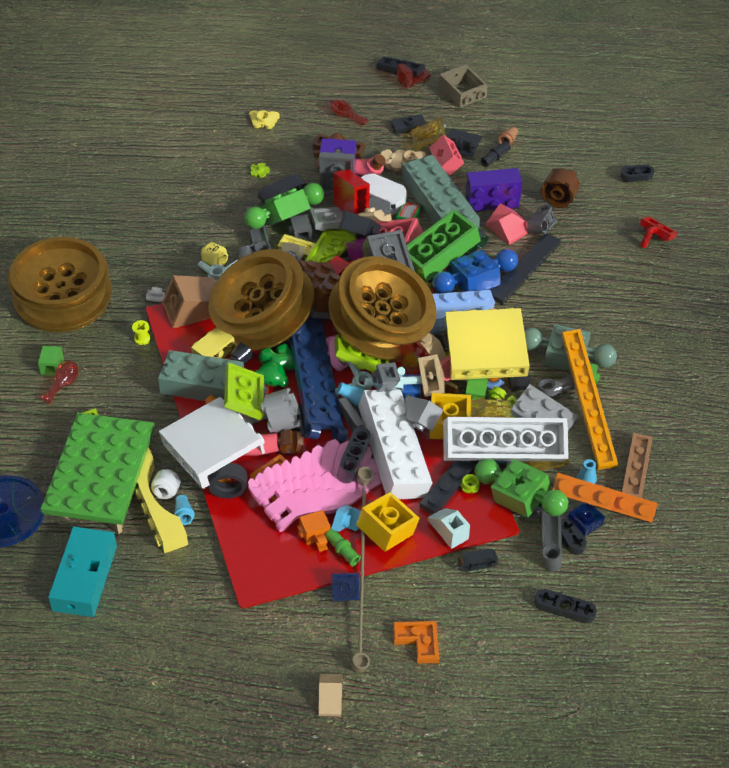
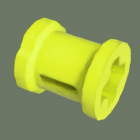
[132,320,150,345]

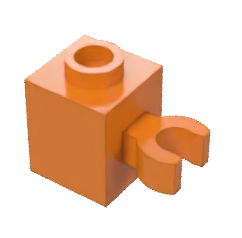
[297,510,330,552]

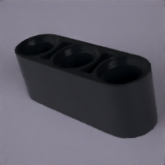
[258,174,307,204]
[337,427,371,483]

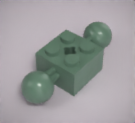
[524,324,617,372]

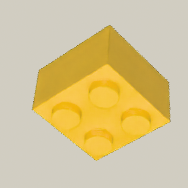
[429,393,471,439]
[356,492,419,551]

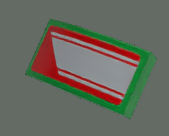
[397,202,423,220]

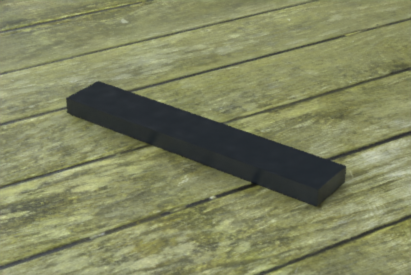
[490,233,561,305]

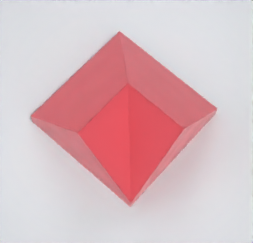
[486,203,529,245]

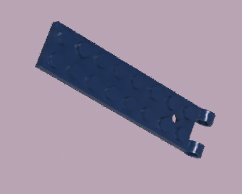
[289,315,348,443]

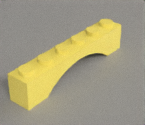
[134,448,188,553]

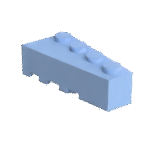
[430,290,495,333]

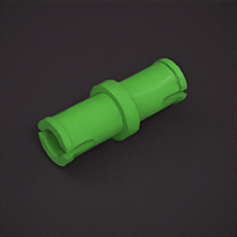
[325,529,361,566]

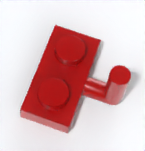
[639,216,678,248]

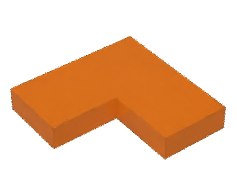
[393,621,439,664]

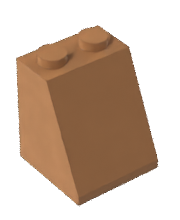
[162,275,216,328]

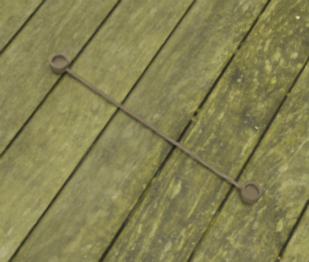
[351,467,374,673]

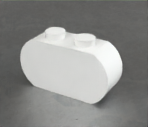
[361,174,406,215]

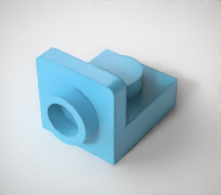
[331,505,361,532]

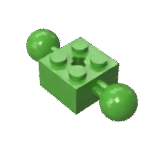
[244,183,324,229]
[474,459,568,518]

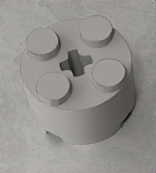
[261,388,301,433]

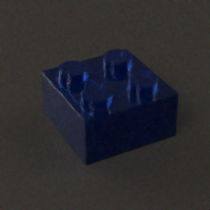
[568,503,605,537]
[331,573,360,601]

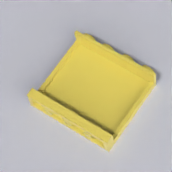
[444,308,530,380]

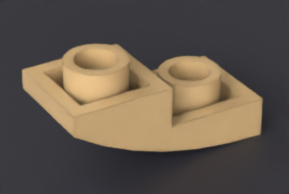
[358,207,392,223]

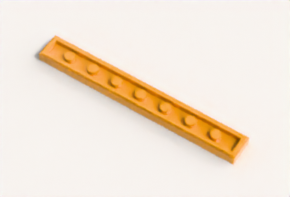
[561,329,618,470]

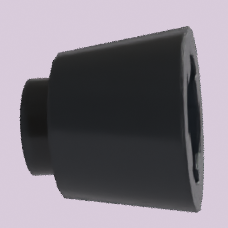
[229,342,254,364]

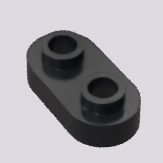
[620,164,655,182]

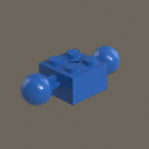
[432,249,518,294]

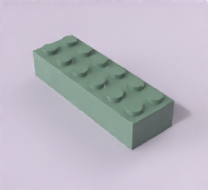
[402,155,480,232]

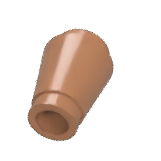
[498,127,518,146]

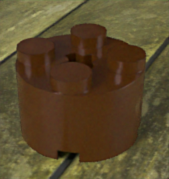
[541,168,580,208]

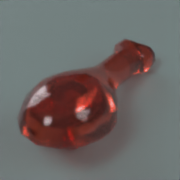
[330,99,369,126]
[42,361,79,404]

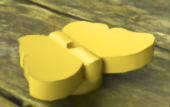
[249,110,280,129]

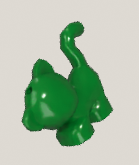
[256,344,295,387]

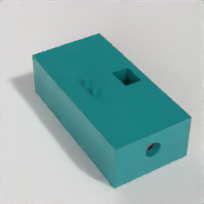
[48,526,117,617]

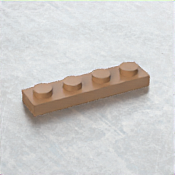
[622,433,653,498]

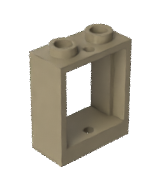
[439,64,487,108]

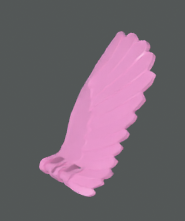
[248,439,382,532]

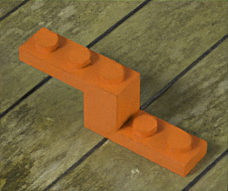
[553,473,658,523]

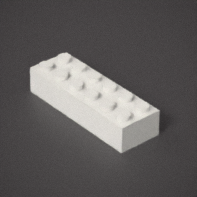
[358,390,432,499]
[443,417,568,462]

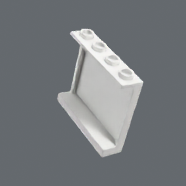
[159,397,265,489]

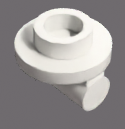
[146,287,166,303]

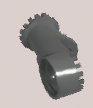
[539,374,576,397]

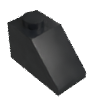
[339,211,381,239]

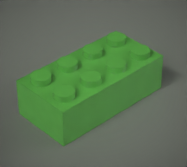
[407,209,481,282]

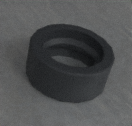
[208,463,247,499]

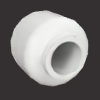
[151,469,180,499]

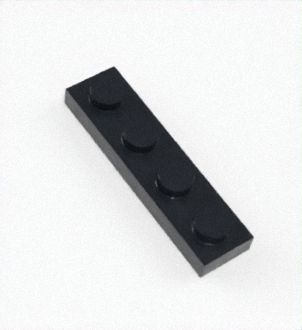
[419,461,479,515]

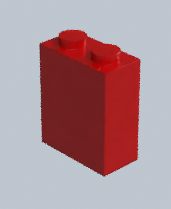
[333,169,370,215]

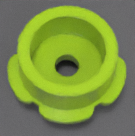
[488,386,507,404]
[460,474,480,493]

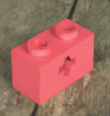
[429,135,464,176]

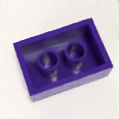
[465,168,522,211]

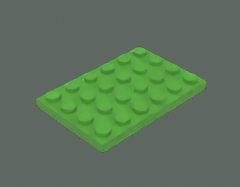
[41,413,155,525]

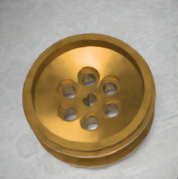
[8,237,112,333]

